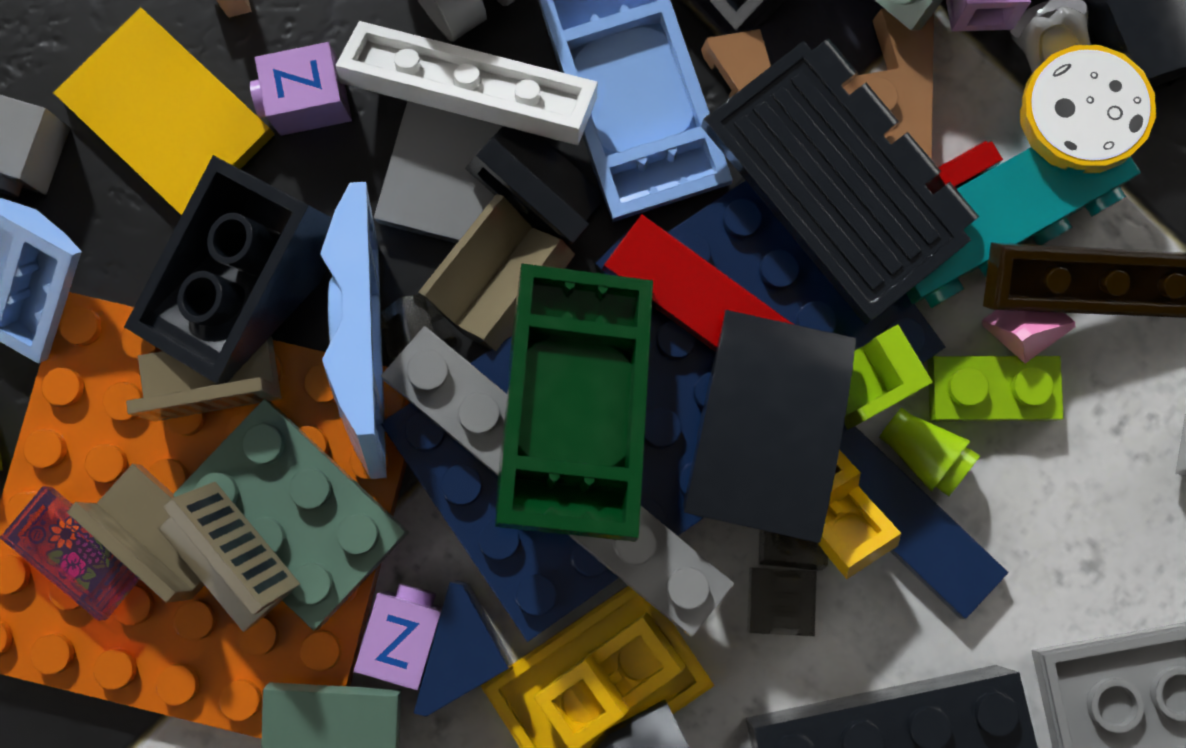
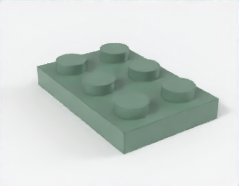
[173,399,410,631]

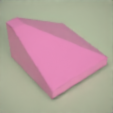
[982,310,1076,364]

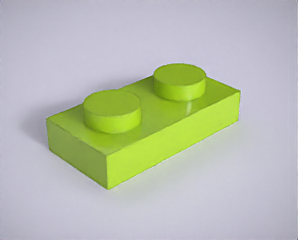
[928,356,1064,422]

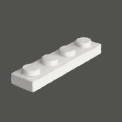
[335,21,598,145]

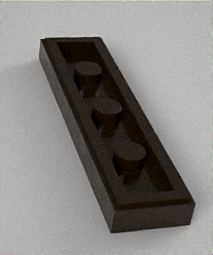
[983,242,1186,318]

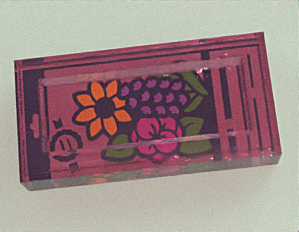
[0,486,140,621]

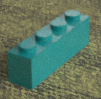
[906,147,1141,308]

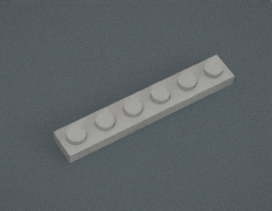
[381,326,735,637]

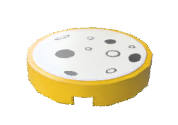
[1020,45,1156,173]

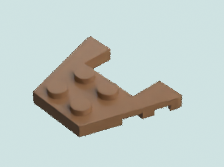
[701,8,934,186]

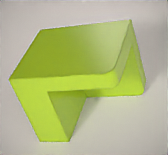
[844,325,933,430]

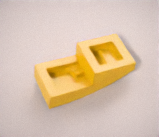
[818,449,901,579]
[533,612,686,748]

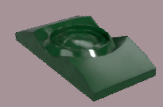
[495,263,653,542]

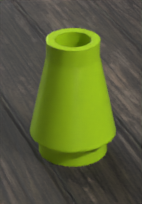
[879,407,980,497]

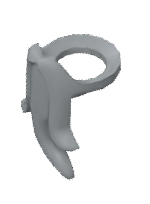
[1010,0,1091,73]

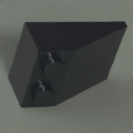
[124,155,332,384]

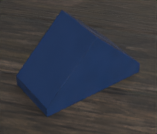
[413,580,513,717]

